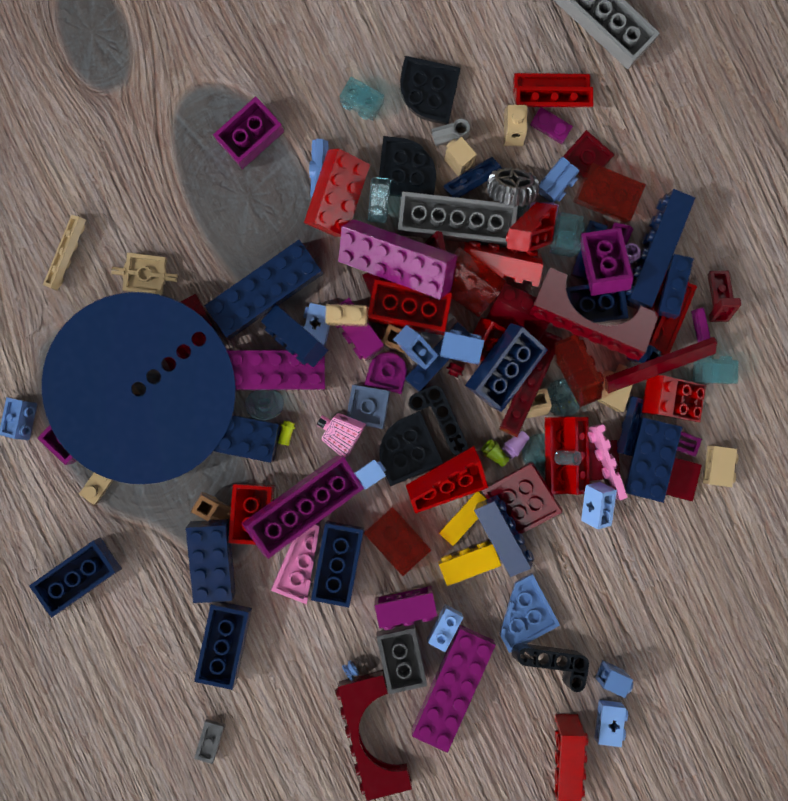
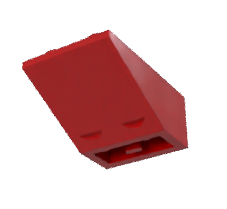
[642,375,706,423]

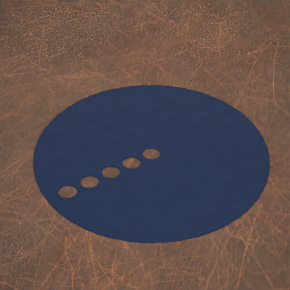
[42,292,236,484]

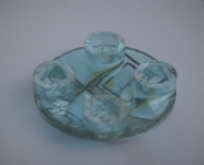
[547,379,583,417]

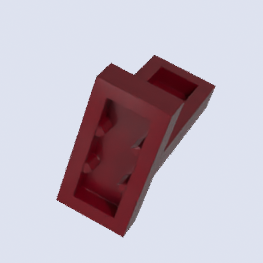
[708,270,742,322]

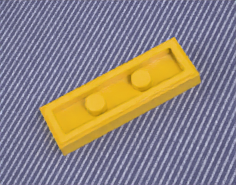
[439,492,486,546]

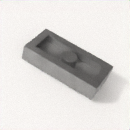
[194,719,225,764]

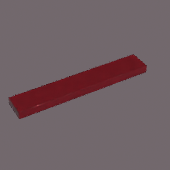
[499,331,562,437]
[605,337,717,393]

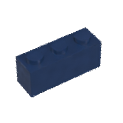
[656,254,694,319]

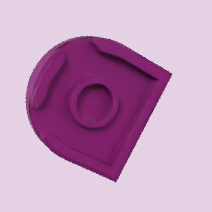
[364,352,407,394]

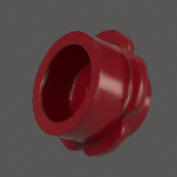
[446,362,464,378]

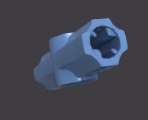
[309,139,329,199]

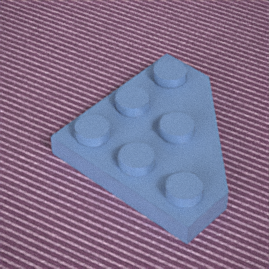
[499,573,560,653]

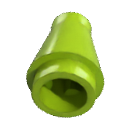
[481,439,510,467]

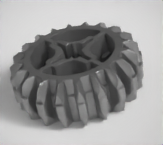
[487,167,539,207]

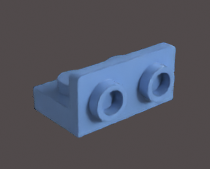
[0,397,37,440]

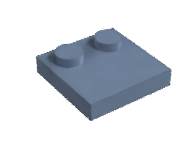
[347,385,390,429]

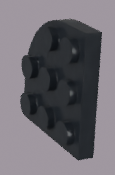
[400,56,461,125]
[377,136,436,197]
[379,411,443,487]

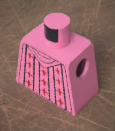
[317,413,366,459]

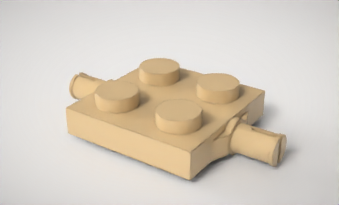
[111,253,178,295]

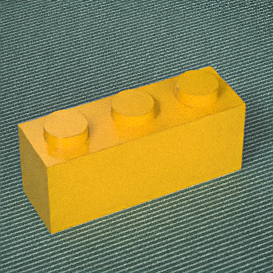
[438,540,501,586]

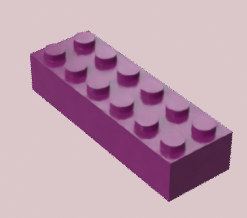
[338,219,457,299]
[227,350,325,390]
[242,455,364,559]
[411,625,496,753]

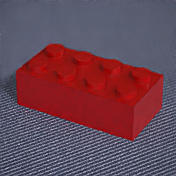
[304,148,370,237]
[368,279,452,336]

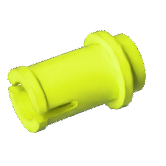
[277,420,296,446]

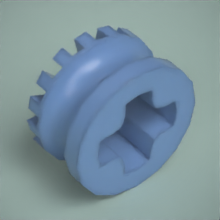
[342,660,360,680]

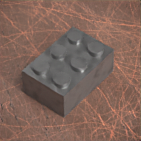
[376,624,427,694]

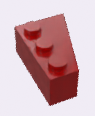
[506,202,557,252]

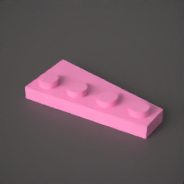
[588,424,627,500]
[271,524,320,604]

